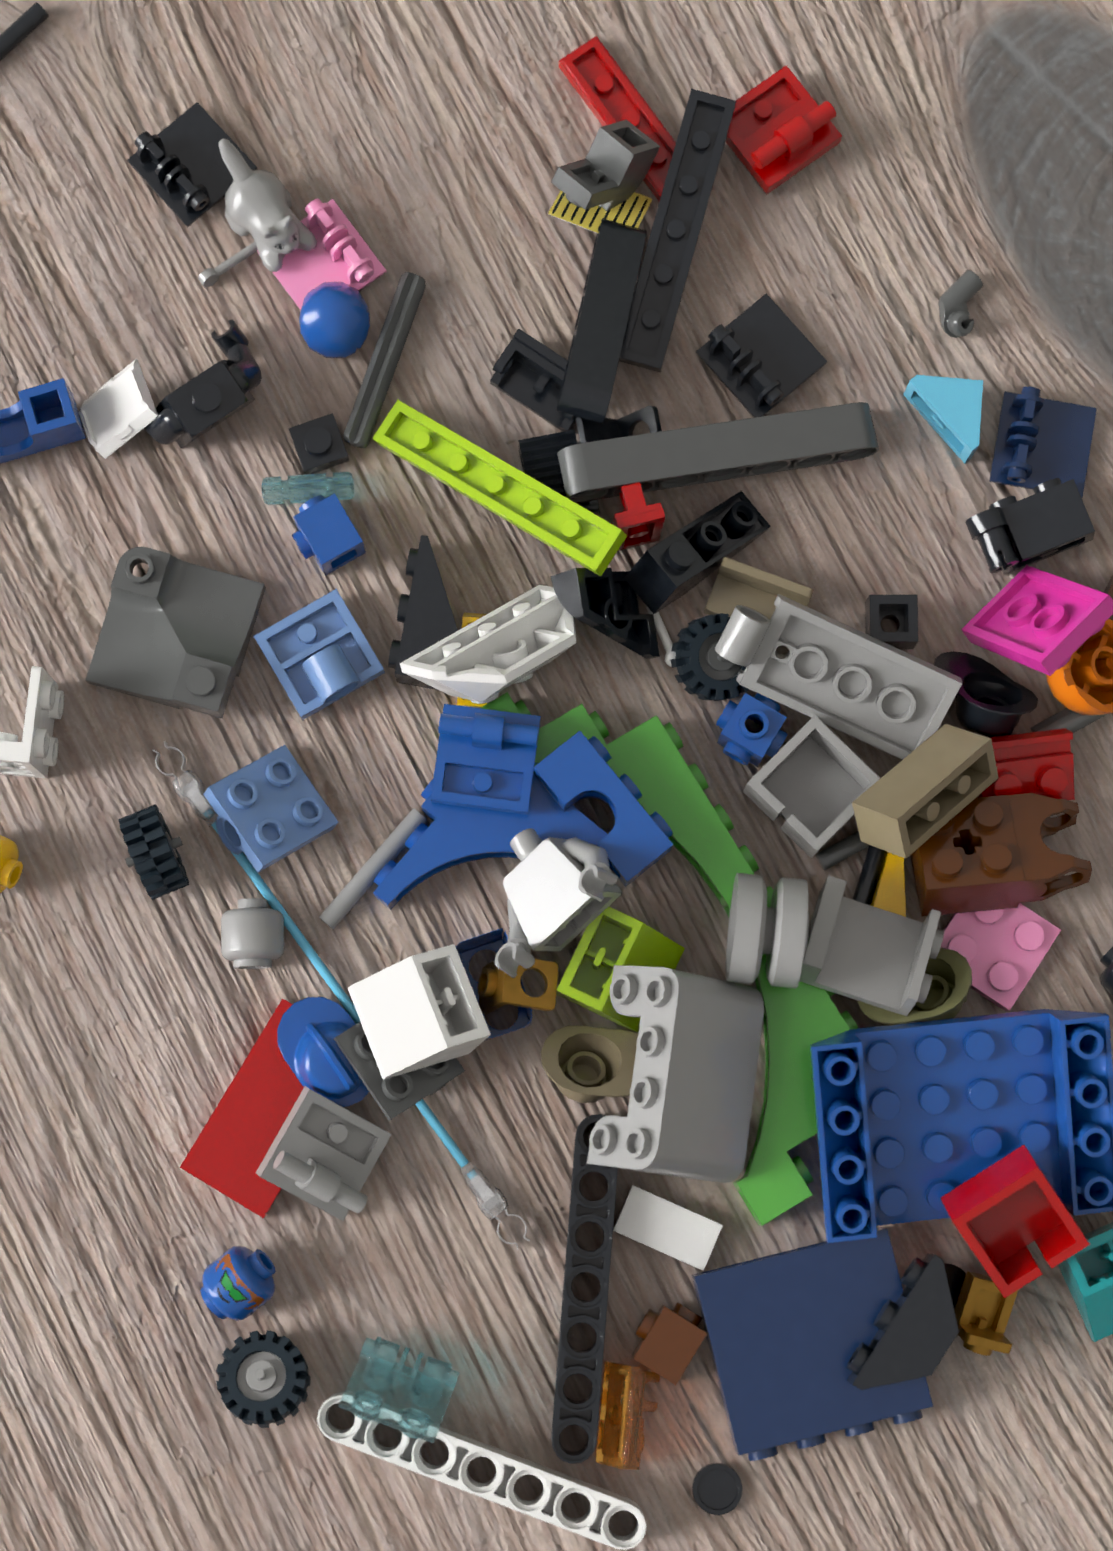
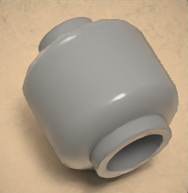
[221,898,284,969]

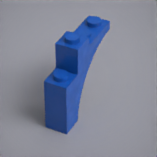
[373,774,607,910]

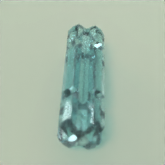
[261,472,355,505]

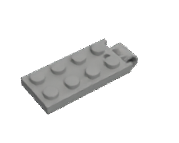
[715,593,962,760]

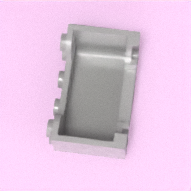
[587,965,764,1183]

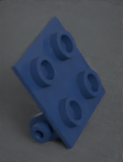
[989,387,1097,498]

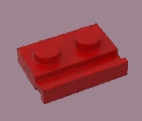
[976,728,1075,800]

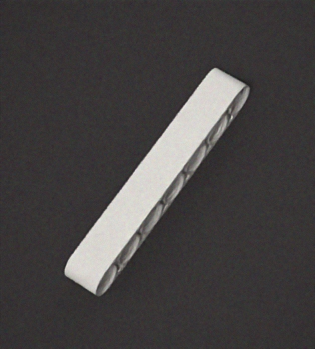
[317,1392,646,1550]

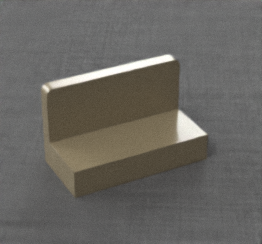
[704,557,814,619]

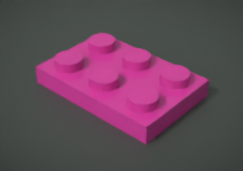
[961,565,1113,676]

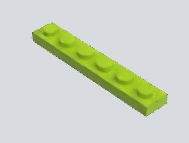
[372,400,627,576]

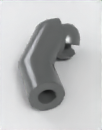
[938,270,983,338]

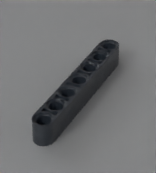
[551,1114,618,1464]

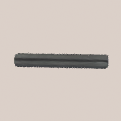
[343,272,426,448]

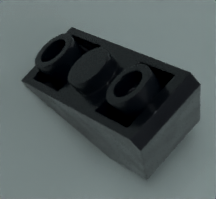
[846,1253,959,1390]

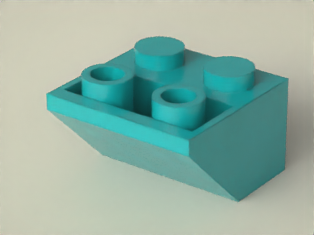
[1058,1222,1113,1342]

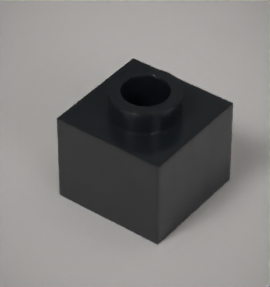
[865,595,918,649]

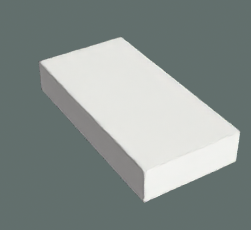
[613,1185,723,1271]

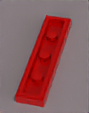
[559,36,676,202]

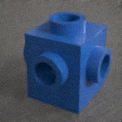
[716,693,788,767]

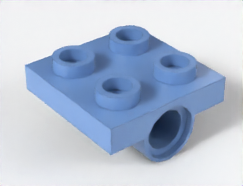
[254,589,385,720]
[204,745,339,873]

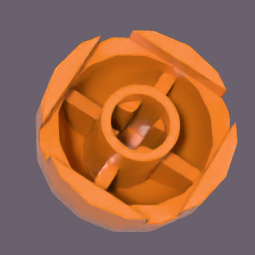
[1046,619,1113,715]

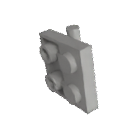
[256,1086,392,1221]

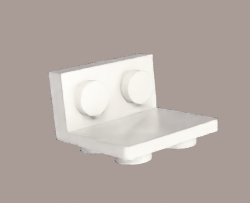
[0,666,64,778]

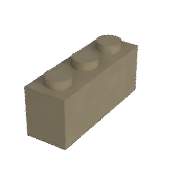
[852,724,999,859]

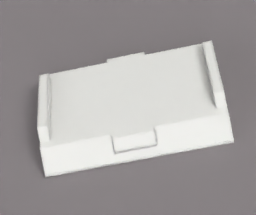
[78,358,158,459]

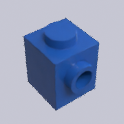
[292,493,366,576]

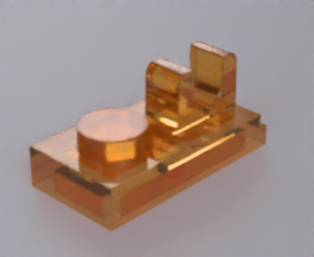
[596,1361,660,1470]

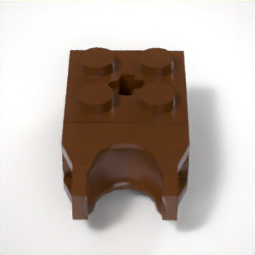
[910,793,1092,917]

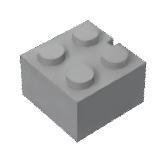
[743,715,880,859]

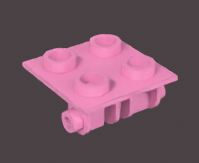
[257,198,387,310]

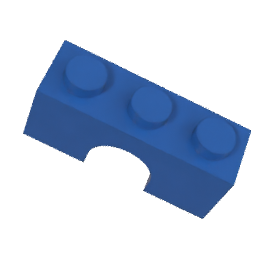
[0,378,86,464]
[534,731,673,887]

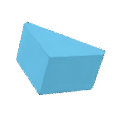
[903,375,983,464]

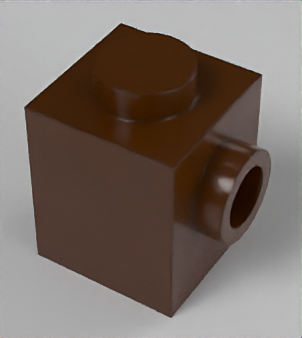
[632,1302,708,1385]

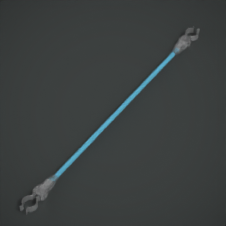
[153,741,530,1250]

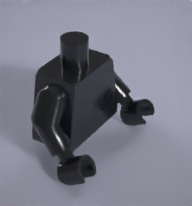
[144,320,262,449]

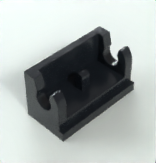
[490,329,577,432]

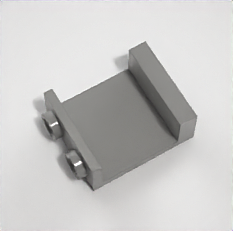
[800,875,944,1016]

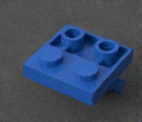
[431,704,541,815]

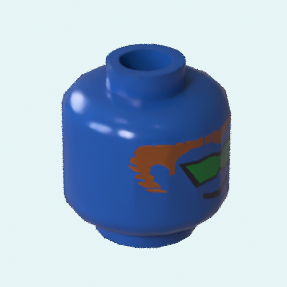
[200,1246,276,1321]

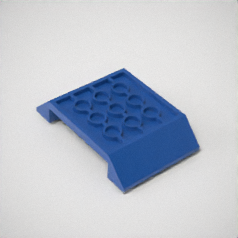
[810,1009,1113,1243]

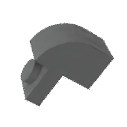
[551,120,660,211]

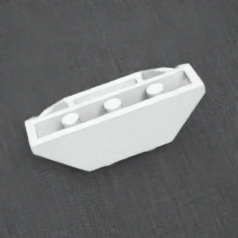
[400,585,577,704]

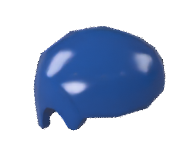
[299,282,370,358]

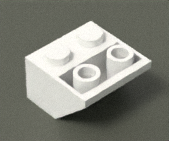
[348,944,491,1080]

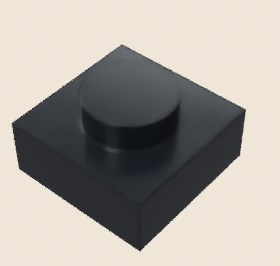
[288,413,349,476]

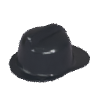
[934,651,1038,738]

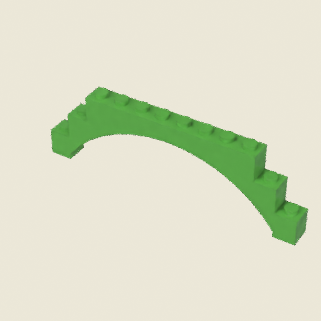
[481,692,859,1226]

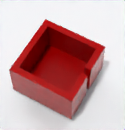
[940,1144,1090,1298]

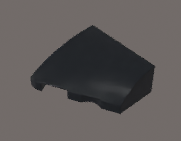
[550,567,660,659]

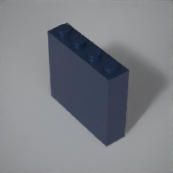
[692,1228,933,1461]

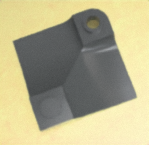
[85,547,266,719]

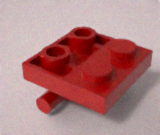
[726,65,842,194]

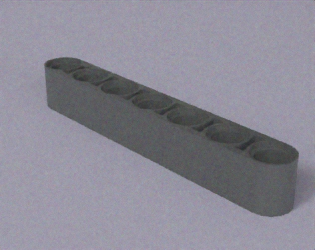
[557,402,879,502]

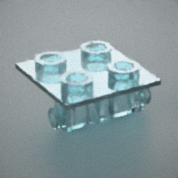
[338,1336,460,1443]

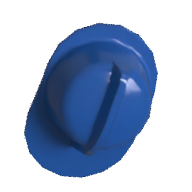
[277,997,369,1107]

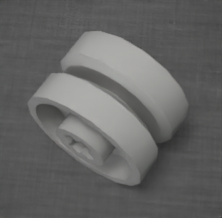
[725,873,809,989]

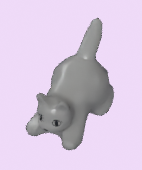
[219,139,317,272]

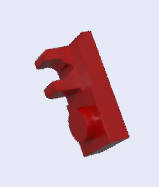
[611,482,665,551]

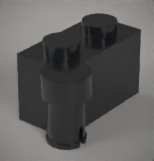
[965,478,1095,575]

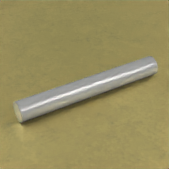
[319,808,428,930]

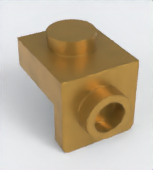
[954,1271,1018,1356]

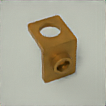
[478,959,558,1015]

